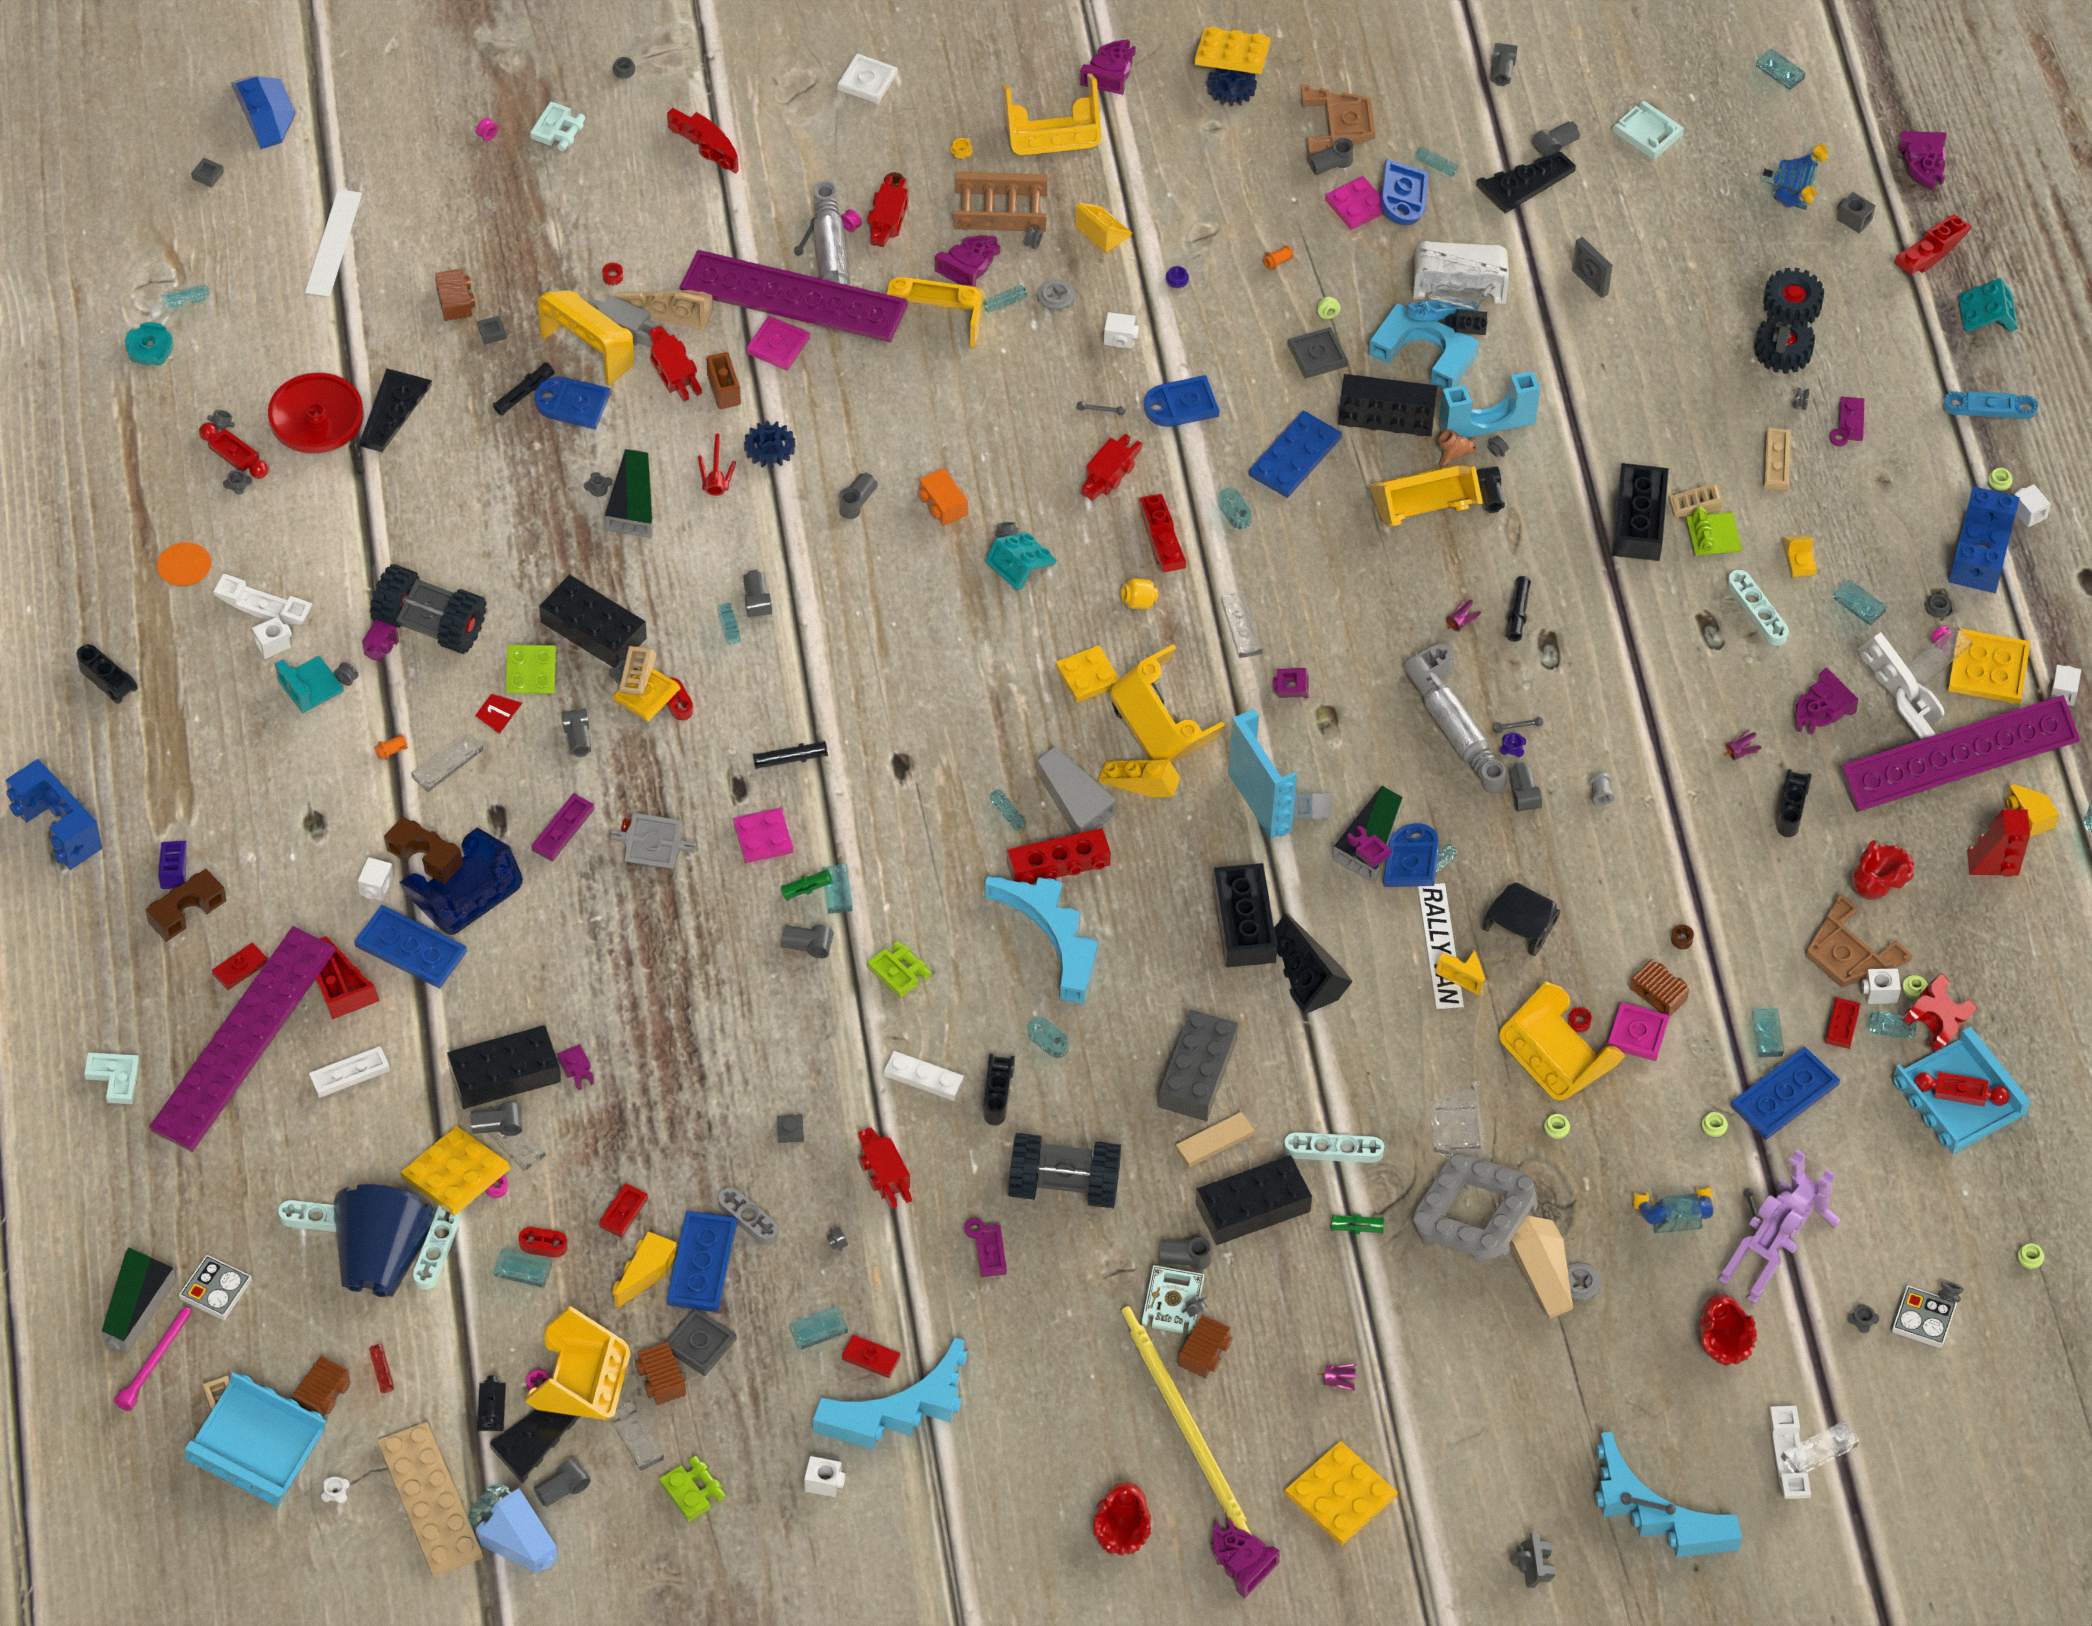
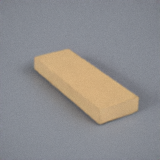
[1764,428,1791,491]
[1176,1112,1255,1168]

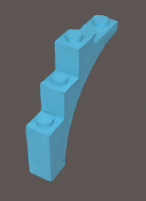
[985,876,1098,1004]
[813,1338,968,1450]
[1595,1432,1742,1557]

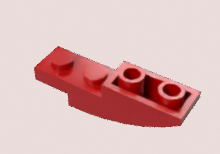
[667,107,739,174]
[1894,214,1972,275]
[1139,494,1186,572]

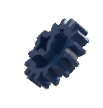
[1207,68,1257,106]
[744,421,796,468]

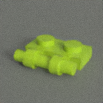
[867,941,932,999]
[659,1456,726,1523]

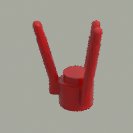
[698,433,736,496]

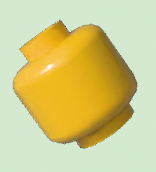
[1121,578,1158,610]

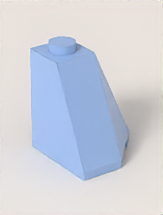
[476,1488,558,1573]

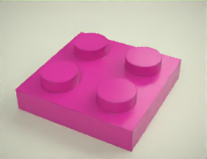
[1325,176,1384,230]
[746,316,810,371]
[733,808,793,863]
[1608,1002,1670,1061]

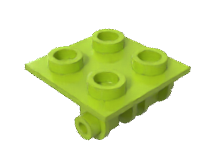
[1686,507,1742,556]
[506,645,557,694]

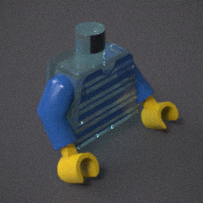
[1761,144,1828,210]
[1633,1185,1713,1233]

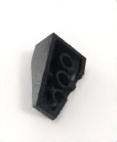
[1274,913,1353,1014]

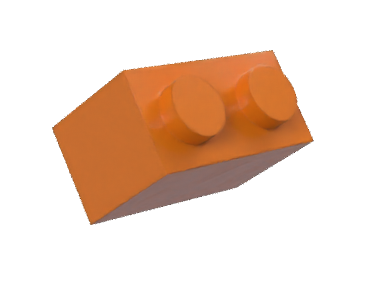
[917,468,968,526]

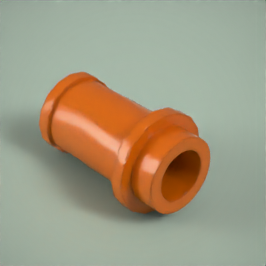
[1263,245,1294,270]
[374,734,408,760]

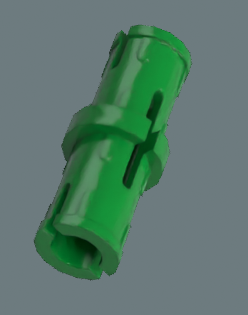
[781,869,833,901]
[1331,1214,1384,1235]

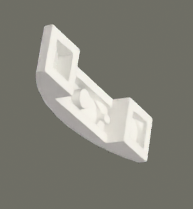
[213,573,313,625]
[1770,1406,1811,1499]

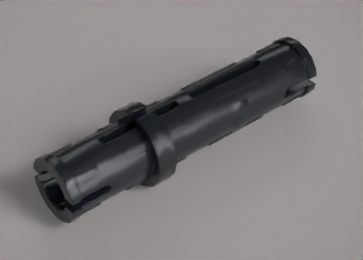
[493,362,554,416]
[1506,576,1531,642]
[753,741,828,769]

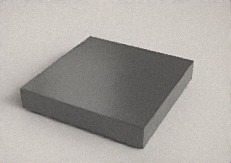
[1572,237,1613,298]
[1287,327,1349,379]
[666,1308,737,1376]

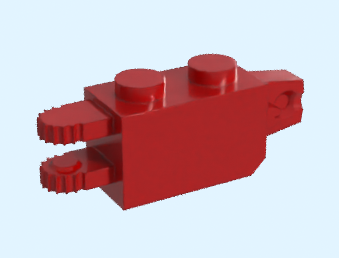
[867,175,909,247]
[649,325,702,401]
[1081,434,1143,501]
[858,1127,912,1209]

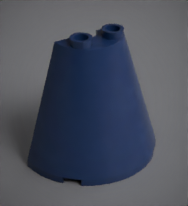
[333,1184,436,1297]

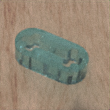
[1219,488,1251,529]
[717,603,741,645]
[1868,1012,1917,1039]
[1027,1017,1069,1058]
[468,1484,512,1528]

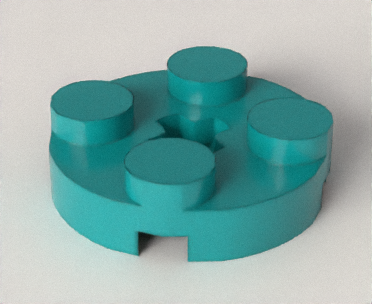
[125,322,173,365]

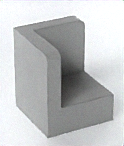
[1293,793,1331,819]

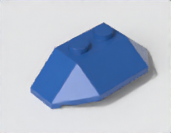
[231,76,295,149]

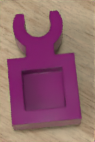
[1347,826,1391,869]
[557,1044,594,1090]

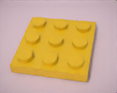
[1195,27,1271,74]
[1948,628,2031,705]
[400,1126,510,1216]
[1284,1441,1398,1546]

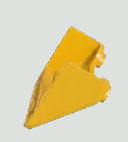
[1499,981,1625,1101]
[525,1306,630,1420]

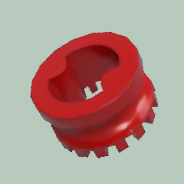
[602,262,623,286]
[1568,1007,1592,1032]

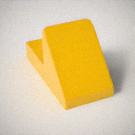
[1782,534,1817,578]
[1435,951,1485,996]

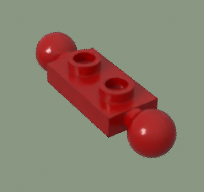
[199,422,268,479]
[1913,1072,2010,1107]

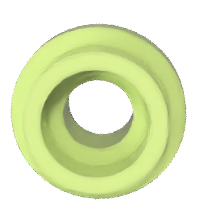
[1317,297,1340,319]
[1988,468,2012,491]
[1903,975,1928,1000]
[1702,1112,1728,1137]
[1544,1114,1570,1139]
[2018,1243,2044,1269]

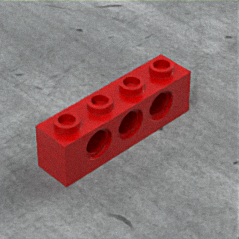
[1007,828,1111,885]

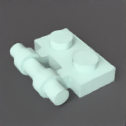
[530,102,586,152]

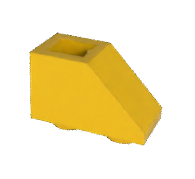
[2006,784,2059,837]

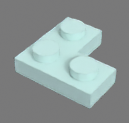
[84,1053,140,1104]

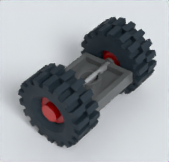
[1754,268,1824,374]
[370,564,487,654]
[1008,1133,1121,1209]

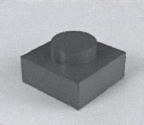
[191,158,224,187]
[477,316,507,345]
[777,1115,804,1143]

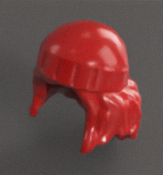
[1852,840,1914,900]
[1699,1294,1757,1366]
[1093,1482,1151,1556]

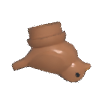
[1438,429,1476,467]

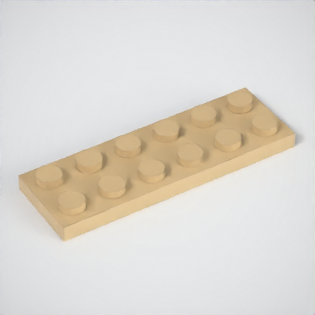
[377,1422,483,1577]

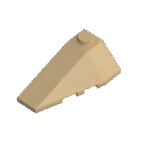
[615,290,713,330]
[1509,1215,1573,1319]

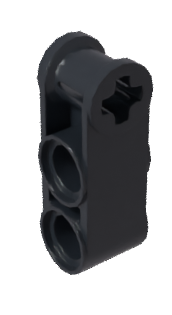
[76,644,138,704]
[1777,769,1812,837]
[984,1053,1015,1125]

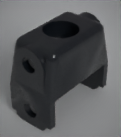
[1482,882,1561,956]

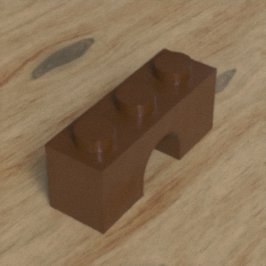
[384,816,463,884]
[145,869,227,942]

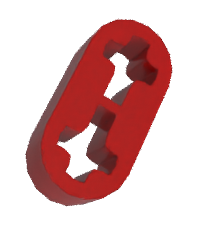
[666,678,693,721]
[518,1227,568,1258]

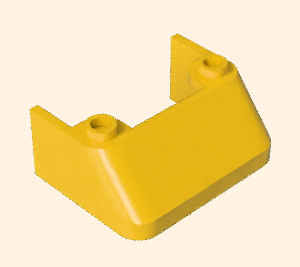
[1002,73,1101,155]
[887,277,985,348]
[538,290,635,386]
[1369,464,1483,527]
[1110,644,1225,763]

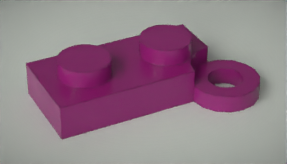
[1829,396,1865,447]
[964,1218,1007,1277]

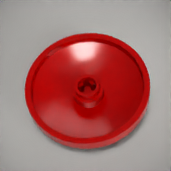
[268,373,364,453]

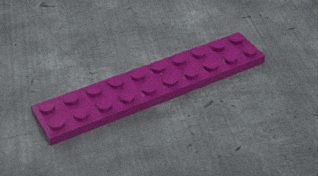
[680,250,908,343]
[1840,695,2081,812]
[149,926,336,1152]

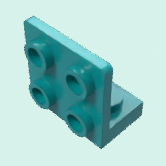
[1959,278,2018,332]
[985,532,1057,590]
[275,656,344,713]

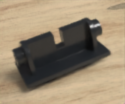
[1445,309,1487,335]
[477,1375,506,1431]

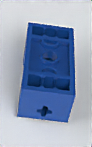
[1949,486,2020,594]
[5,759,102,870]

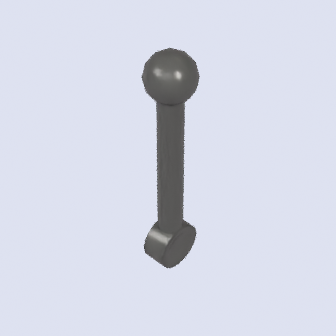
[794,218,816,256]
[1076,401,1126,415]
[1493,717,1544,733]
[1743,1188,1759,1234]
[1621,1493,1676,1515]

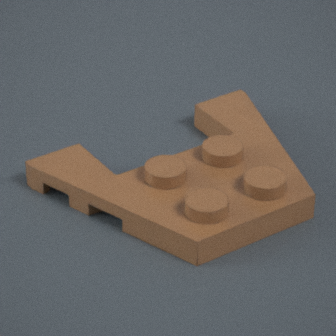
[1301,85,1375,156]
[1806,894,1913,988]

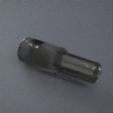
[349,443,365,474]

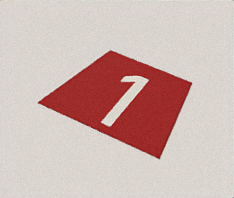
[475,694,522,734]

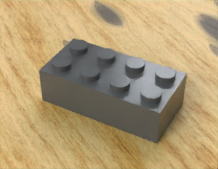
[1158,1009,1238,1121]

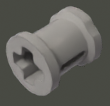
[1589,773,1615,805]

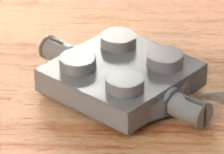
[611,813,696,870]

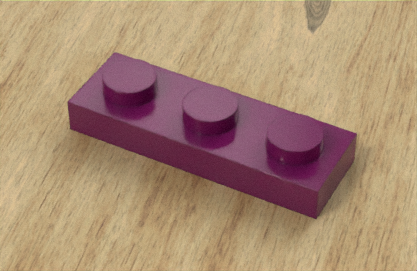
[531,793,594,862]

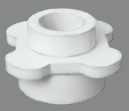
[321,1477,350,1504]

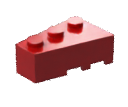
[1967,809,2030,877]
[315,936,379,1020]

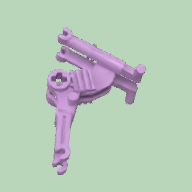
[1719,1149,1841,1304]

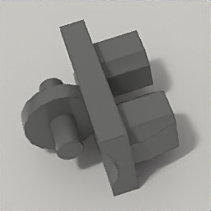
[1510,1532,1556,1588]

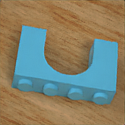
[1369,303,1479,389]
[1439,371,1540,438]

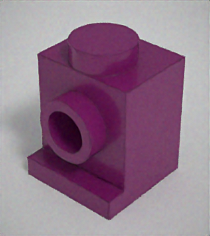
[362,619,399,661]
[1273,668,1309,698]

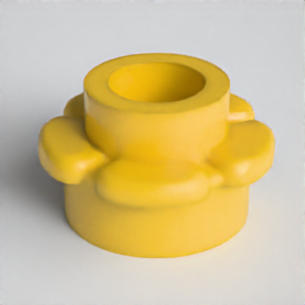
[950,138,973,159]

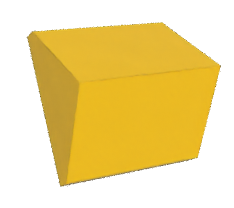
[1075,202,1132,253]

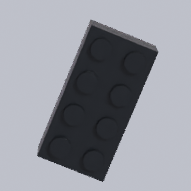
[1338,374,1438,437]
[1612,463,1669,561]
[539,574,647,668]
[1213,863,1277,967]
[447,1025,561,1109]
[1196,1155,1312,1245]

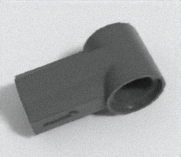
[1491,43,1518,86]
[1532,121,1580,157]
[1308,138,1353,175]
[839,472,878,519]
[743,570,772,617]
[561,708,591,757]
[1509,763,1542,811]
[781,925,834,959]
[471,1102,522,1136]
[1160,1237,1211,1270]
[534,1458,591,1508]

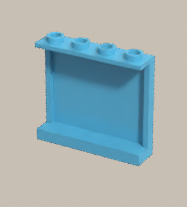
[1228,709,1297,839]
[1893,1027,2031,1154]
[184,1372,326,1508]

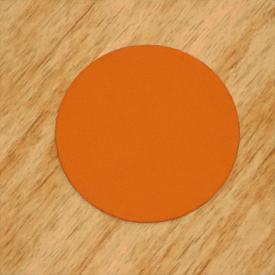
[157,542,211,586]

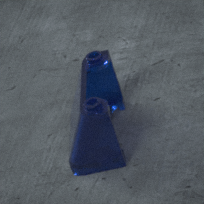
[399,827,523,935]

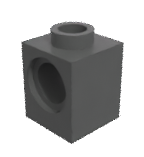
[1837,192,1876,234]

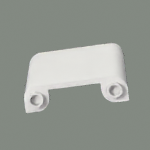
[1413,241,1509,304]

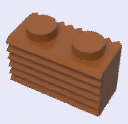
[435,268,475,321]
[706,352,741,409]
[1630,959,1689,1016]
[1178,1314,1233,1378]
[635,1341,686,1405]
[292,1356,350,1417]

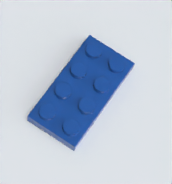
[1249,410,1342,498]
[354,905,467,989]
[1731,1046,1840,1140]
[667,1211,737,1313]

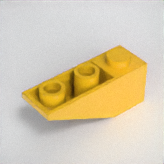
[1098,759,1181,798]
[612,1231,677,1308]

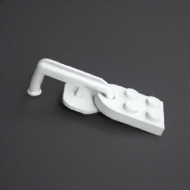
[1858,632,1945,740]

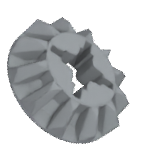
[1038,280,1075,312]
[1567,1263,1601,1302]

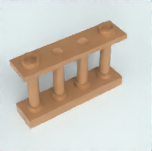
[954,172,1048,232]

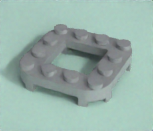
[1414,1154,1538,1263]

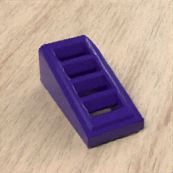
[158,841,187,889]

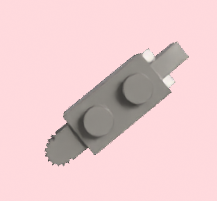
[587,296,658,347]

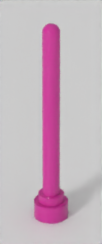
[113,1307,191,1411]

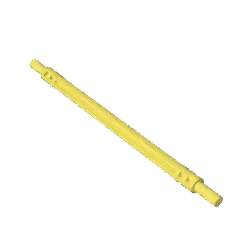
[1121,1306,1251,1534]

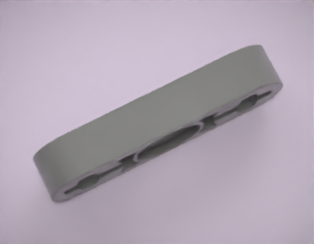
[718,1187,779,1245]

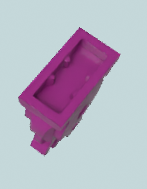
[1080,39,1136,95]
[1898,131,1947,190]
[934,236,1000,286]
[1795,667,1858,734]
[1212,1520,1280,1599]

